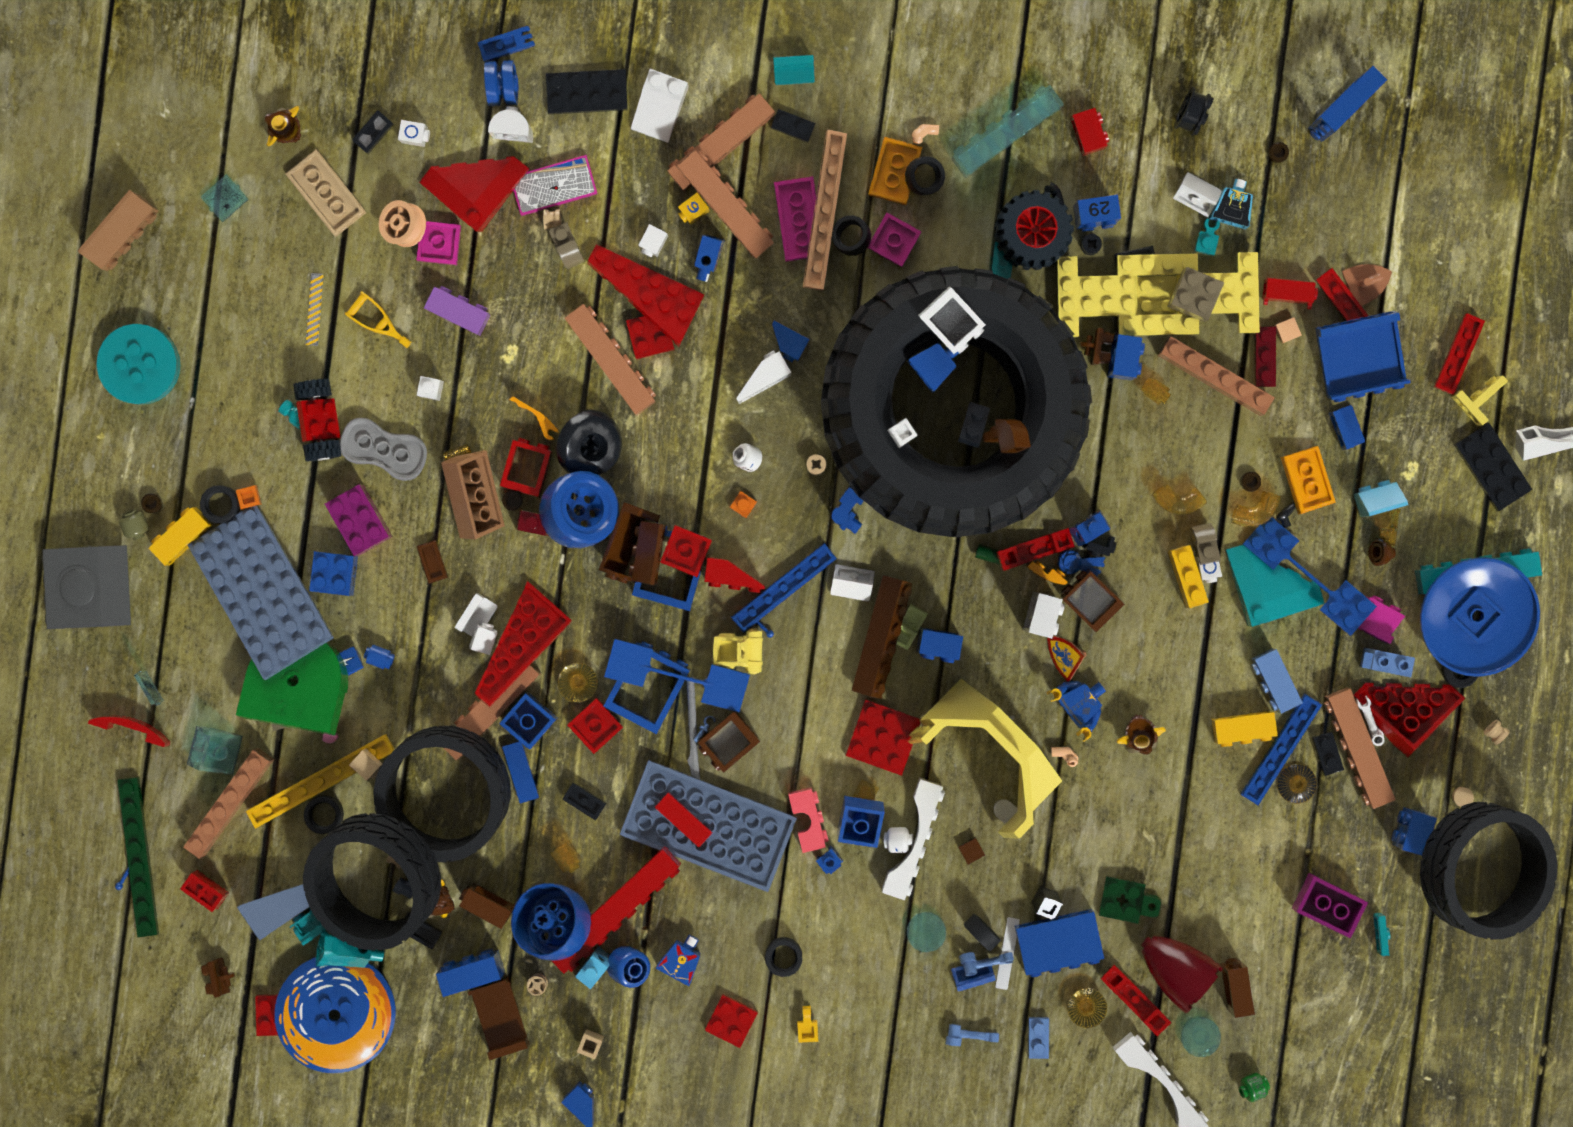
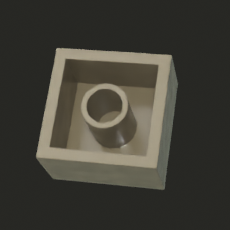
[1167,267,1224,322]

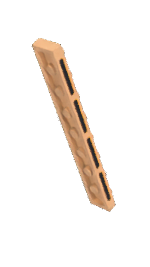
[803,130,847,291]

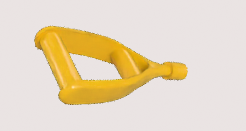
[345,291,412,348]

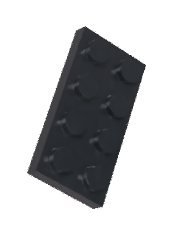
[546,69,628,115]
[1454,423,1533,511]

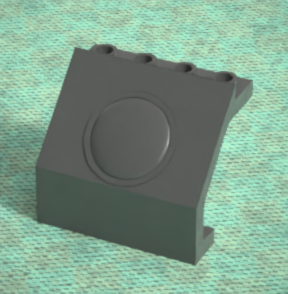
[42,545,131,629]

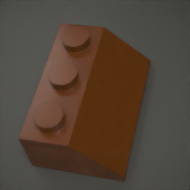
[629,521,666,585]

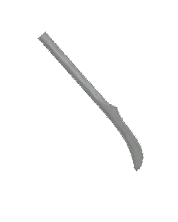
[687,677,701,780]

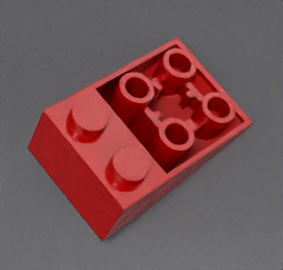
[704,558,765,593]

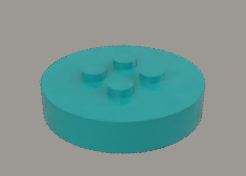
[97,324,180,405]

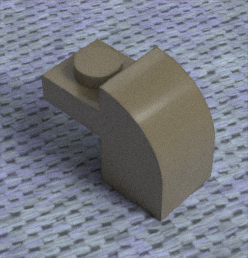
[549,222,585,270]
[1189,523,1221,565]

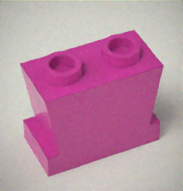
[1358,595,1405,644]

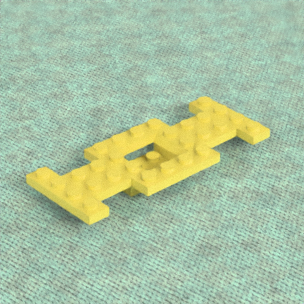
[1057,252,1260,337]

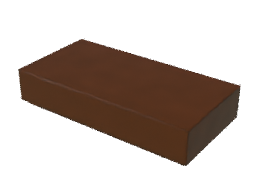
[417,540,449,584]

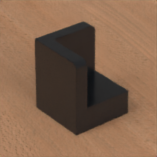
[1031,886,1063,920]

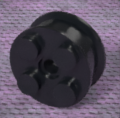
[1174,87,1214,136]

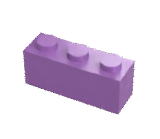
[424,286,490,336]

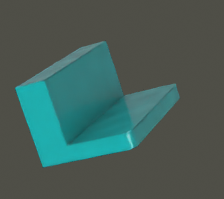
[773,55,815,85]

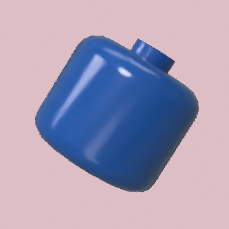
[607,946,650,988]

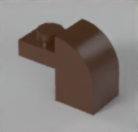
[983,419,1031,453]

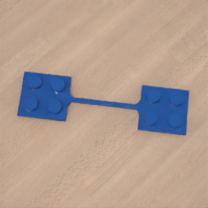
[1243,515,1377,636]
[604,639,750,712]

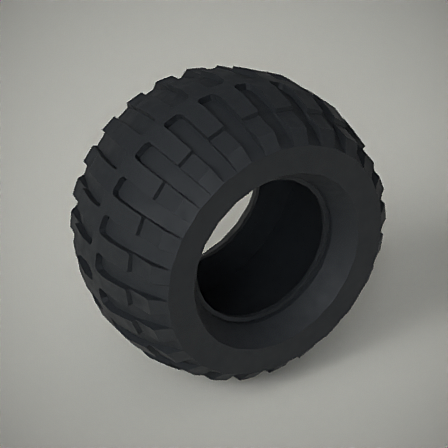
[821,266,1092,537]

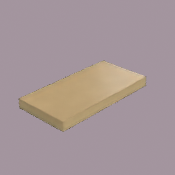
[285,149,367,237]

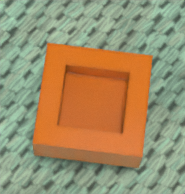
[236,485,262,510]
[730,491,757,518]

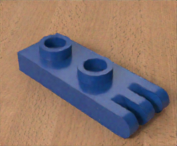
[477,26,535,63]

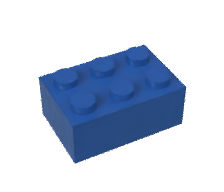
[916,627,963,663]
[436,948,505,997]

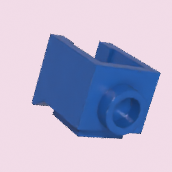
[816,846,843,874]

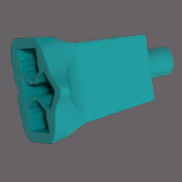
[315,931,384,968]

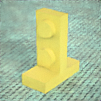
[1451,375,1508,426]

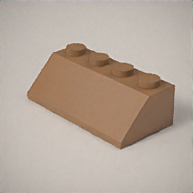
[78,190,158,271]
[441,450,505,539]

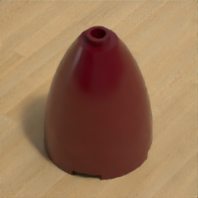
[1140,936,1224,1014]

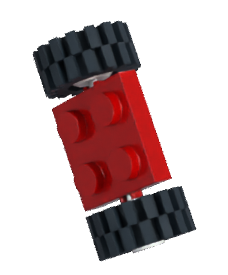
[293,379,342,462]

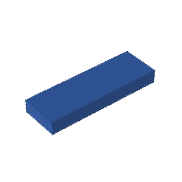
[502,741,539,804]

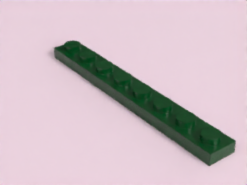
[117,777,159,938]

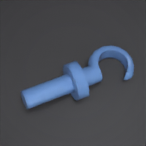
[694,716,716,743]

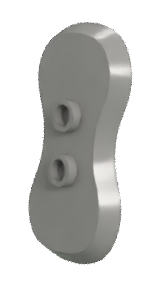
[340,418,427,481]

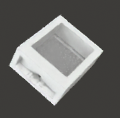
[918,286,985,354]

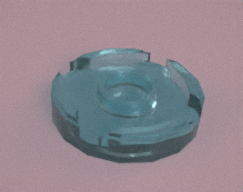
[907,912,946,952]
[1180,1016,1221,1057]

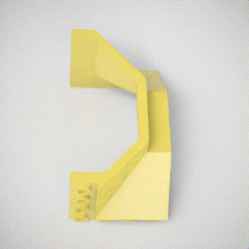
[908,679,1062,839]

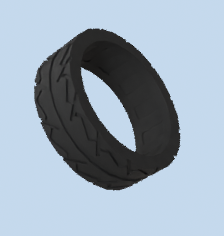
[373,726,511,862]
[1420,802,1558,940]
[303,813,441,951]

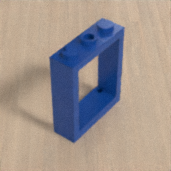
[1308,66,1387,142]
[632,523,705,611]
[603,641,691,734]

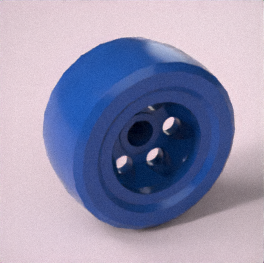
[539,471,619,548]
[511,883,591,961]

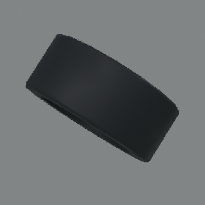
[905,156,945,195]
[832,215,871,256]
[200,485,240,523]
[304,795,344,834]
[963,913,1001,951]
[765,937,803,977]

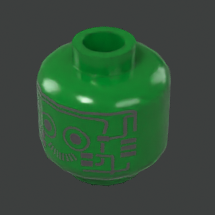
[1238,1073,1270,1102]

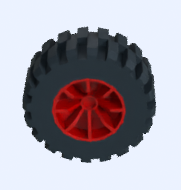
[994,190,1074,270]

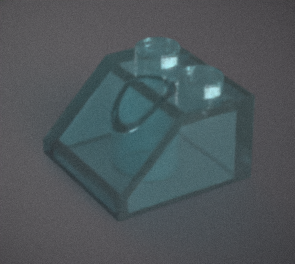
[187,726,243,775]

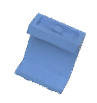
[1360,648,1415,677]

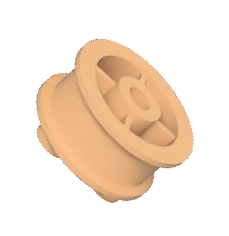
[379,200,426,247]

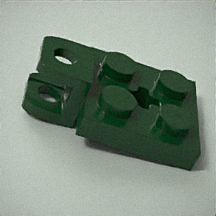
[1099,876,1161,924]

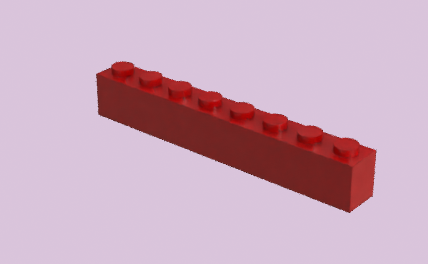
[552,846,681,974]

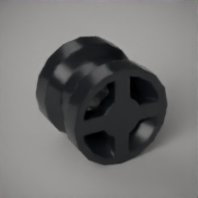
[1080,234,1102,256]

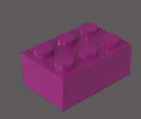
[325,484,393,556]
[1292,873,1368,939]

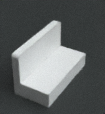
[1173,172,1222,217]
[830,564,875,601]
[454,593,498,636]

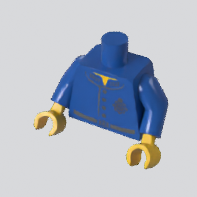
[1047,681,1106,742]

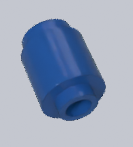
[364,645,395,670]

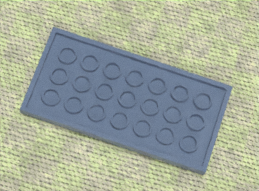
[188,506,334,680]
[620,760,797,892]

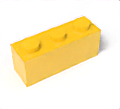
[149,507,213,566]
[1168,545,1209,608]
[1211,711,1278,747]

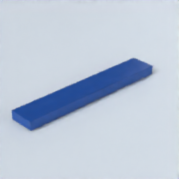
[731,543,837,633]
[1240,694,1322,805]

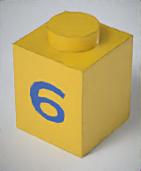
[678,193,710,225]

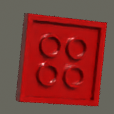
[845,699,921,776]

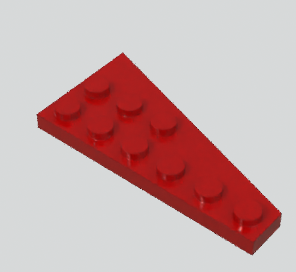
[587,244,705,347]
[475,581,572,708]

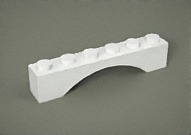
[1515,425,1573,461]
[881,777,945,900]
[1113,1032,1209,1127]

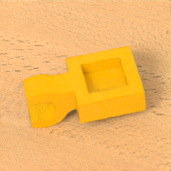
[797,1006,818,1043]

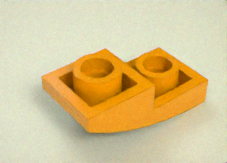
[1026,561,1067,585]

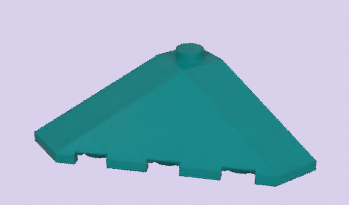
[1225,545,1325,627]

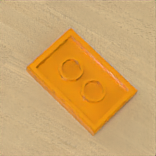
[868,136,923,206]
[1280,446,1336,514]

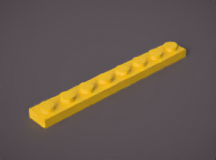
[246,734,395,829]

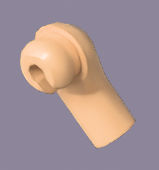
[912,124,939,144]
[1051,747,1078,767]

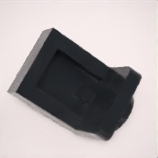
[1084,536,1117,558]

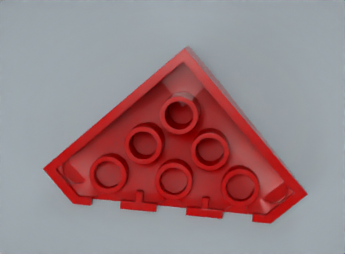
[419,156,530,232]
[1353,683,1465,758]

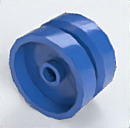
[484,60,519,107]

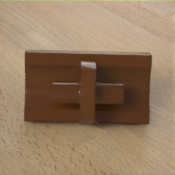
[1080,328,1114,366]
[201,957,235,998]

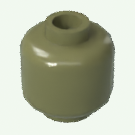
[119,509,149,540]

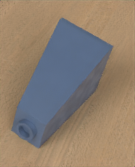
[237,884,309,940]

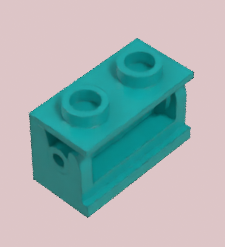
[289,907,326,946]

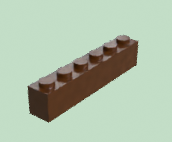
[852,575,913,699]

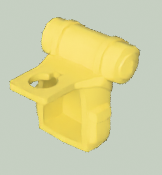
[713,628,763,674]

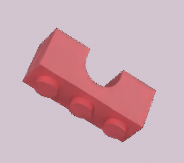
[788,787,829,853]

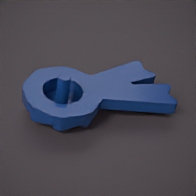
[1057,550,1105,577]

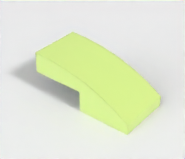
[896,604,928,650]

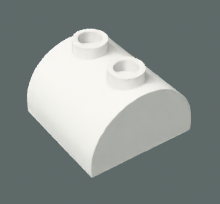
[488,106,533,143]

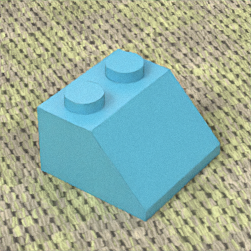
[1354,480,1408,517]

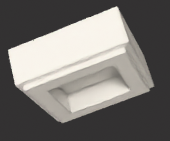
[887,418,918,448]

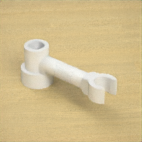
[1356,696,1384,746]

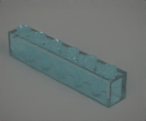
[952,85,1064,178]

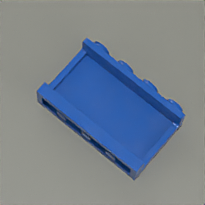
[1014,909,1104,977]

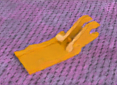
[509,397,559,441]

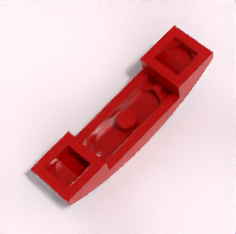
[996,528,1075,571]
[88,715,170,747]
[1100,965,1172,1037]

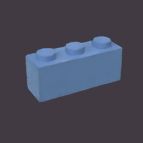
[1251,648,1303,714]

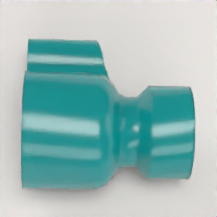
[278,399,301,430]

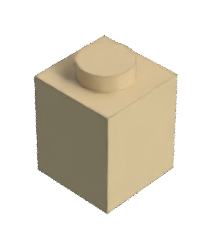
[349,749,383,781]
[577,1029,604,1059]

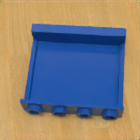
[1315,311,1411,402]

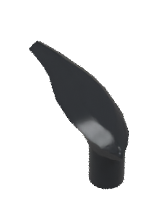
[1044,182,1064,206]
[1276,502,1296,528]

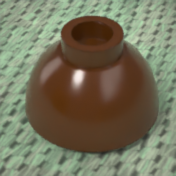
[1368,538,1396,566]

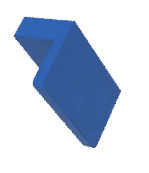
[1329,405,1365,450]

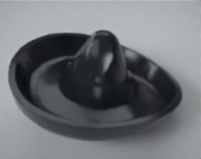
[556,410,622,475]

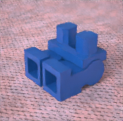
[832,487,864,534]

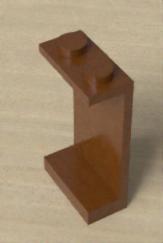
[599,502,661,584]
[468,976,530,1060]

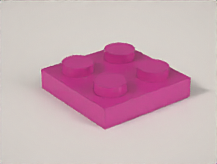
[867,213,921,268]
[416,221,461,266]

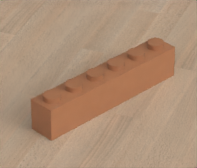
[668,93,775,192]
[676,150,774,258]
[565,304,656,416]
[1157,336,1275,416]
[444,664,541,760]
[1324,688,1396,809]
[183,748,274,859]

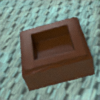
[958,837,985,865]

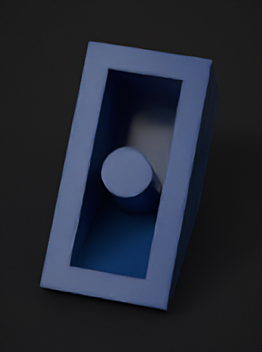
[772,321,809,363]
[561,1081,594,1127]

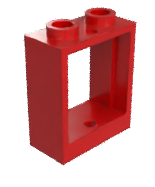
[500,438,553,497]

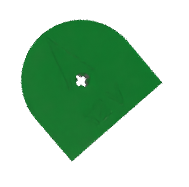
[236,643,348,736]

